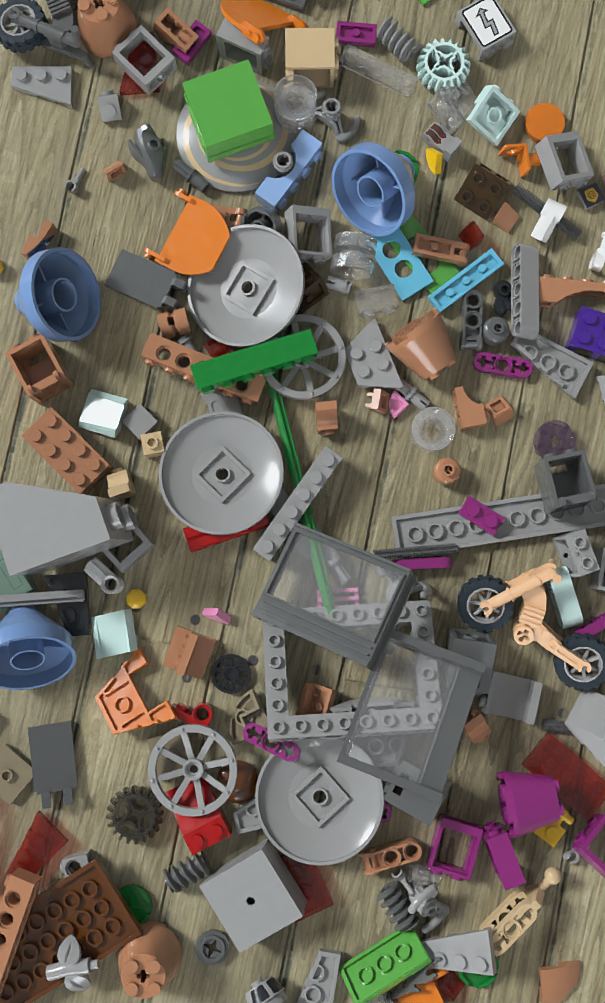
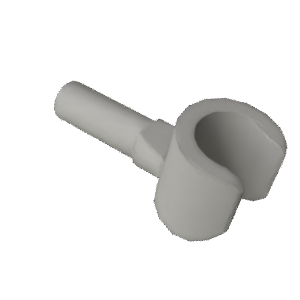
[64,167,86,194]
[563,848,580,864]
[391,866,415,896]

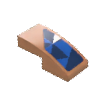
[21,220,57,260]

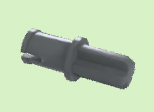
[172,159,210,193]

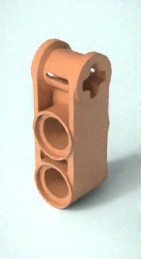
[358,837,422,875]

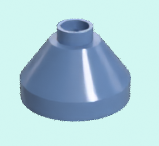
[332,142,415,236]
[15,247,101,342]
[0,605,76,690]

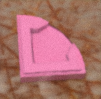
[389,390,409,419]
[202,608,232,624]

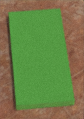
[339,928,432,1003]

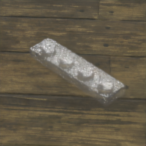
[339,44,418,99]

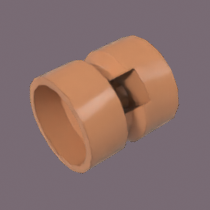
[157,307,192,339]

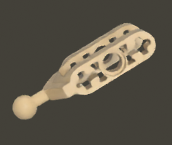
[479,867,561,956]

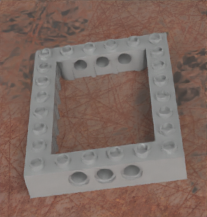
[262,600,442,743]

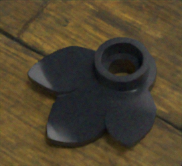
[493,280,511,317]

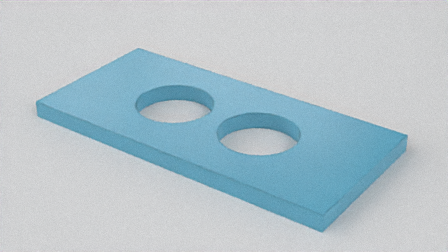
[362,228,434,302]

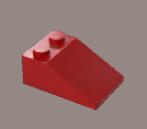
[166,777,232,856]

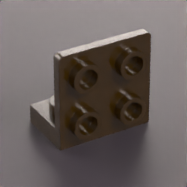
[454,161,512,220]
[296,262,329,315]

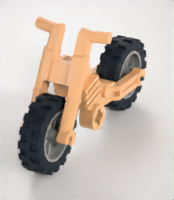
[457,559,605,691]

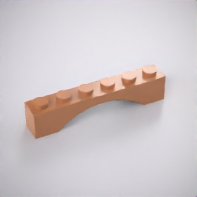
[539,274,605,308]

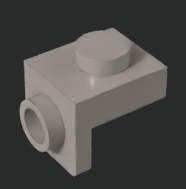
[97,89,123,122]

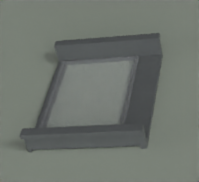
[251,522,418,672]
[337,630,487,803]

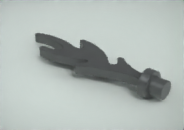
[383,957,442,1003]

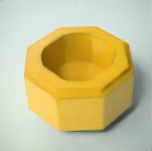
[126,589,147,609]

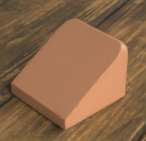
[102,160,127,182]
[492,202,520,233]
[484,395,513,426]

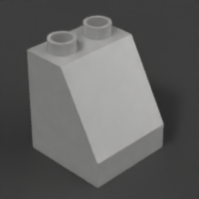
[0,482,138,576]

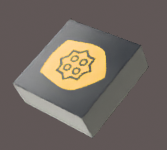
[576,182,605,211]

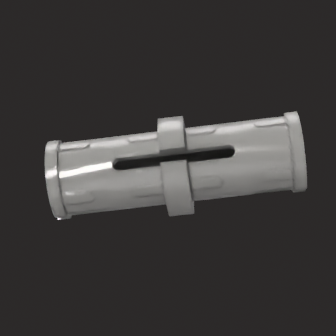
[398,376,430,412]

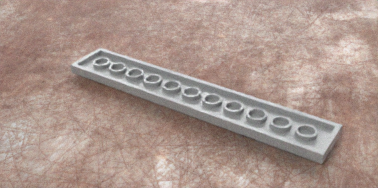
[391,484,605,549]

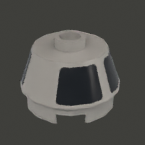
[245,976,288,1003]

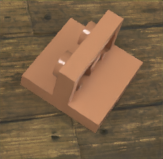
[163,626,217,680]

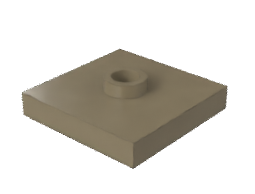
[147,732,198,775]
[0,744,33,805]

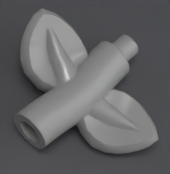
[46,934,100,991]

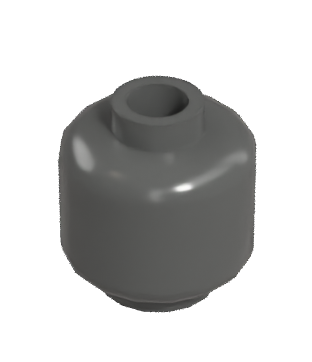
[482,317,510,346]

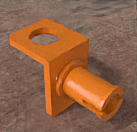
[498,143,542,177]

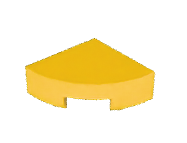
[426,148,443,175]

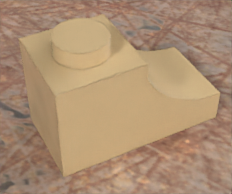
[106,468,137,500]

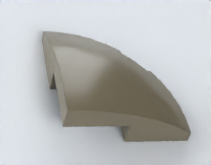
[229,689,267,745]

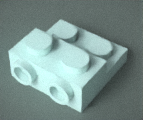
[466,85,520,146]

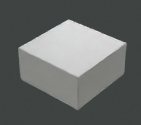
[122,404,159,441]

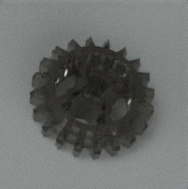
[106,785,164,845]

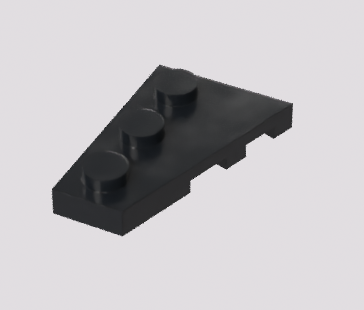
[44,572,91,636]

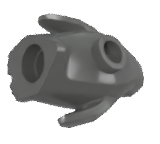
[128,124,167,180]

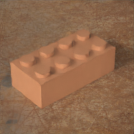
[22,407,114,495]

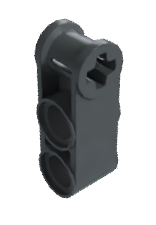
[459,290,483,352]

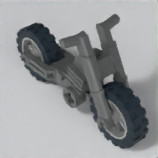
[0,0,95,69]

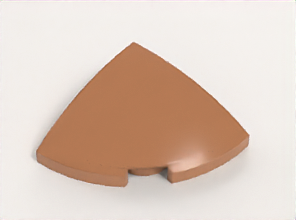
[539,960,580,1003]

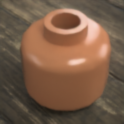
[432,457,461,485]

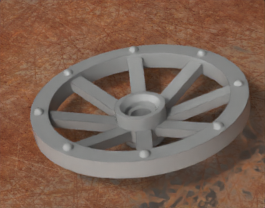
[264,314,346,400]
[148,724,238,817]

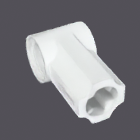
[531,198,567,243]
[84,557,124,594]

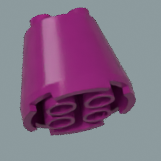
[496,771,565,839]

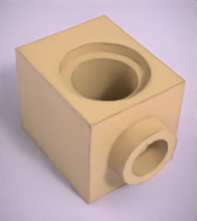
[140,431,166,458]

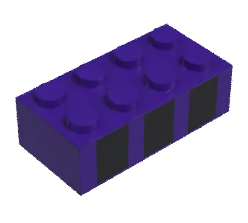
[565,306,605,363]

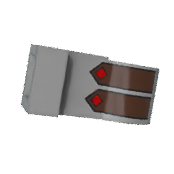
[422,122,463,163]

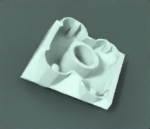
[78,389,128,438]
[91,608,139,659]

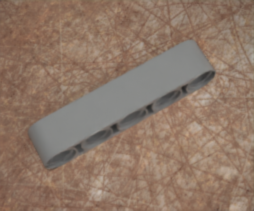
[511,243,539,340]

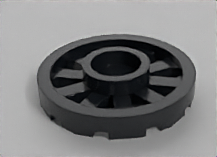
[211,654,251,694]

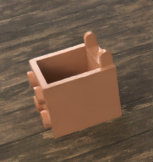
[5,334,75,404]

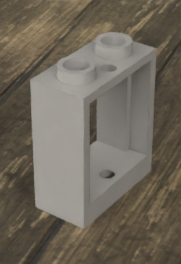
[216,18,272,76]
[112,25,178,95]
[535,131,594,191]
[285,205,332,265]
[103,525,156,573]
[552,529,600,577]

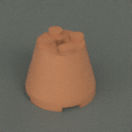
[77,0,137,59]
[385,308,457,380]
[117,921,182,999]

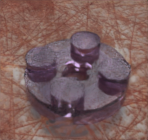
[533,420,576,458]

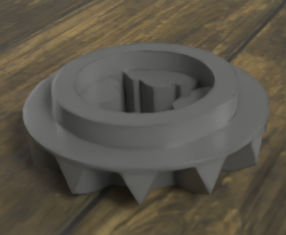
[195,929,230,966]

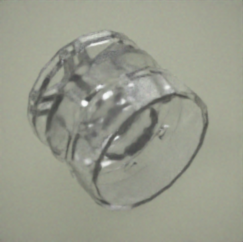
[274,74,317,133]
[330,231,377,280]
[410,407,456,453]

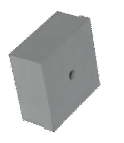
[199,838,307,953]

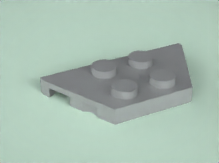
[345,319,404,391]

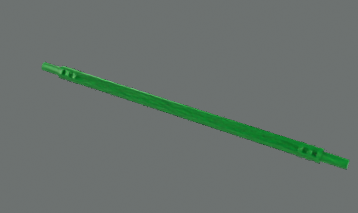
[266,370,336,623]

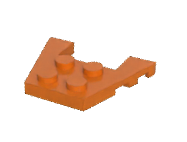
[95,647,178,735]

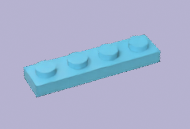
[427,248,504,313]

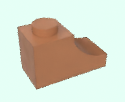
[153,7,199,54]
[452,386,489,431]
[315,400,338,436]
[463,708,492,744]

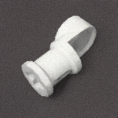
[589,232,605,273]

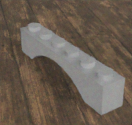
[253,446,342,561]

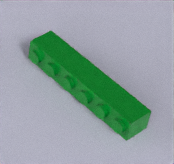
[190,329,318,395]

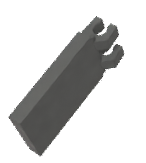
[104,249,189,310]
[28,720,78,809]

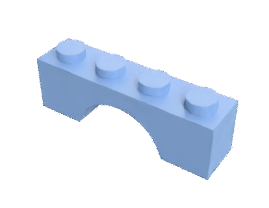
[255,130,323,212]

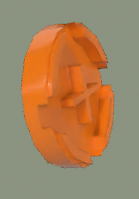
[524,103,565,143]

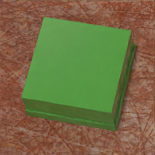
[182,59,275,163]

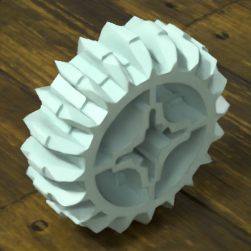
[416,38,471,95]

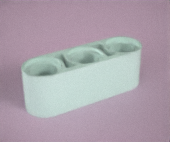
[546,566,583,629]

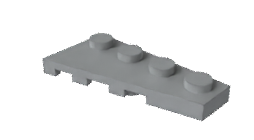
[510,334,593,400]
[421,927,497,976]
[296,948,341,1003]

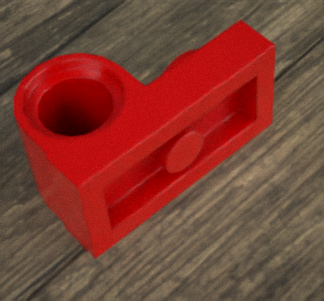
[172,702,214,726]

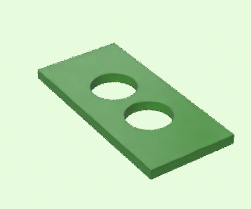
[388,215,459,294]

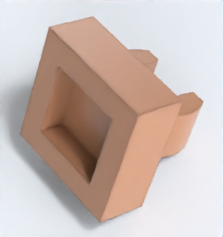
[365,389,390,414]

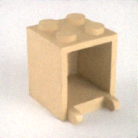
[285,28,339,95]

